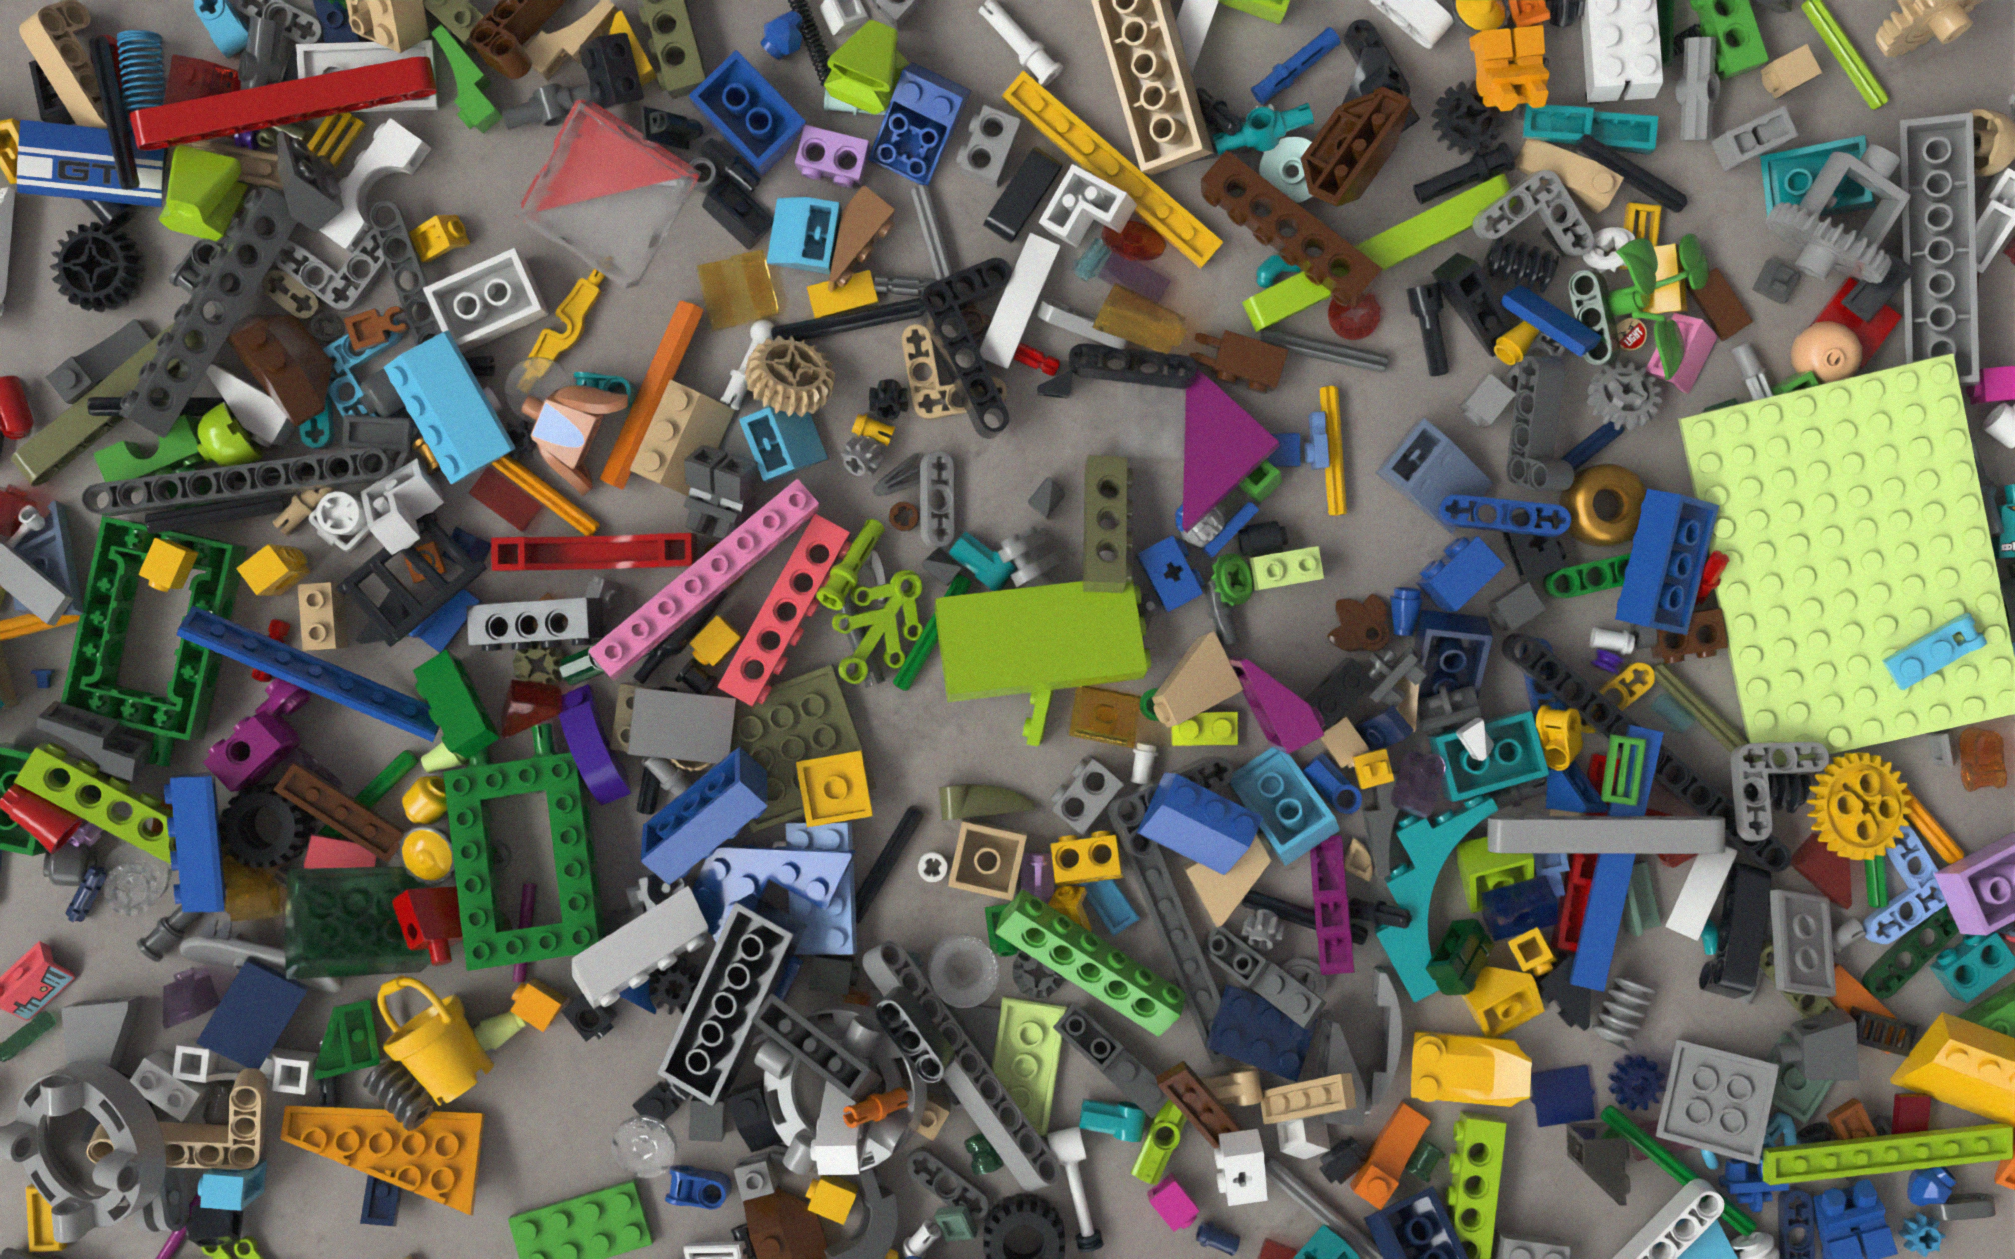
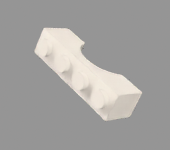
[319,118,431,253]
[172,1037,319,1095]

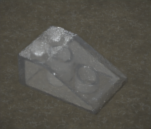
[1115,360,1186,462]

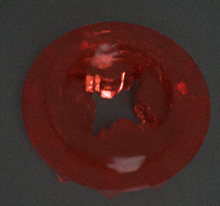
[1328,293,1381,340]

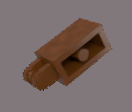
[1189,330,1289,394]

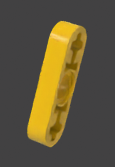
[1580,662,1655,733]

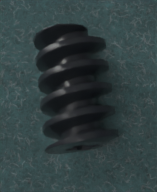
[1483,236,1559,293]
[1744,760,1811,814]

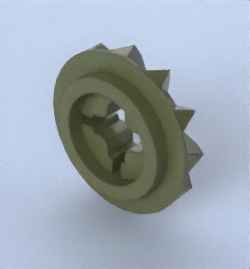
[512,641,565,691]

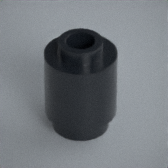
[1238,520,1288,558]
[1319,1136,1369,1184]

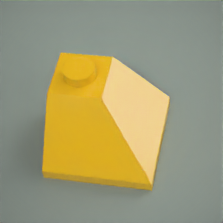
[1461,966,1545,1038]

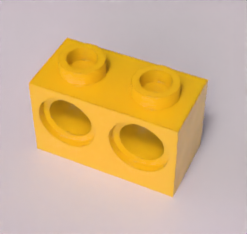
[1050,831,1124,886]

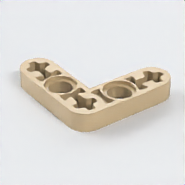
[902,324,1007,420]

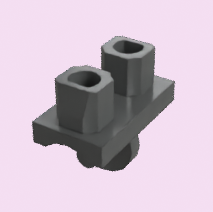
[1367,646,1428,708]
[1417,685,1482,735]
[627,872,687,911]

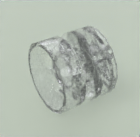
[927,933,999,1008]

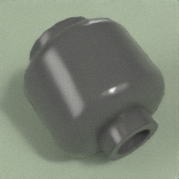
[359,369,405,417]
[43,843,97,886]

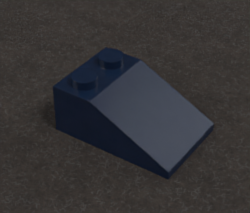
[1414,610,1493,715]

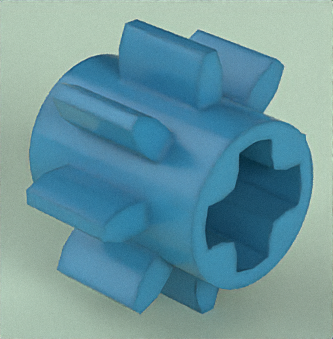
[1898,1212,1946,1257]

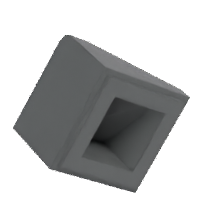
[1028,477,1065,519]
[922,548,963,586]

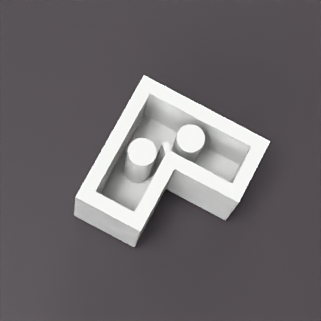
[1039,164,1137,248]
[360,458,444,555]

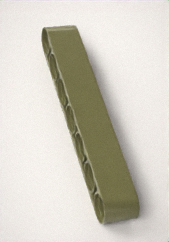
[11,321,198,487]

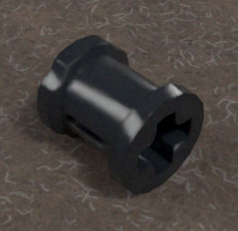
[675,657,719,695]

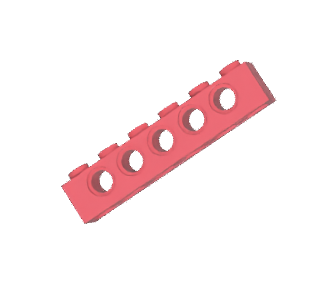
[717,513,853,708]

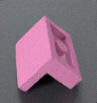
[1646,313,1717,394]

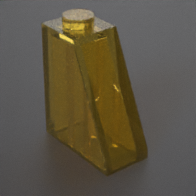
[1092,282,1187,354]

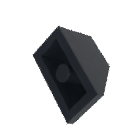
[727,1079,783,1152]

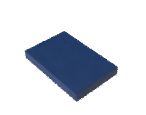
[196,957,309,1069]

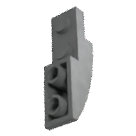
[1201,925,1327,1030]
[1053,1003,1169,1119]

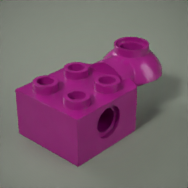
[202,677,312,792]

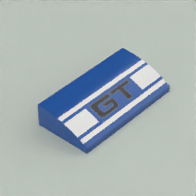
[17,120,167,207]

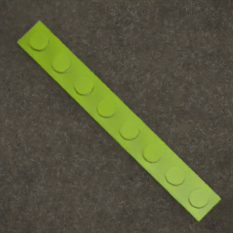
[1763,1123,2013,1185]

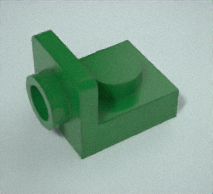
[984,904,1021,957]

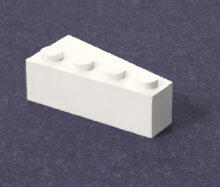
[810,1039,879,1175]

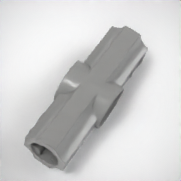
[1676,37,1721,141]

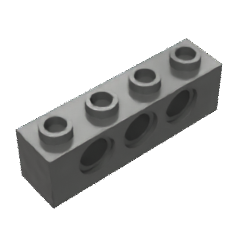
[751,993,883,1103]

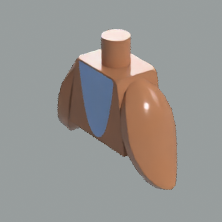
[521,385,628,496]

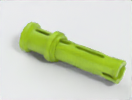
[816,519,885,610]

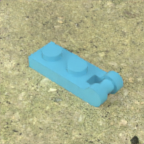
[1882,613,1987,690]

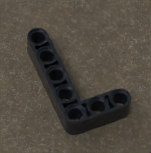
[918,257,1012,439]

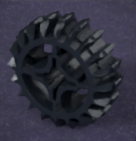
[50,222,146,313]

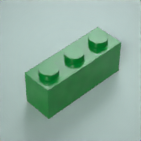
[413,649,501,759]

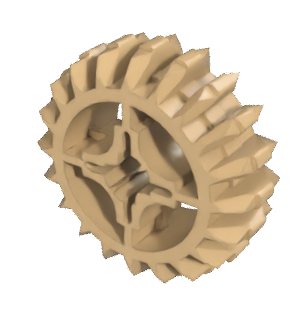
[745,335,835,417]

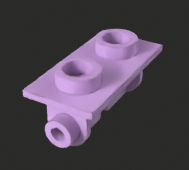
[1021,853,1054,905]

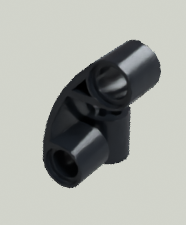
[1342,46,1420,133]

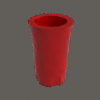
[0,783,84,854]

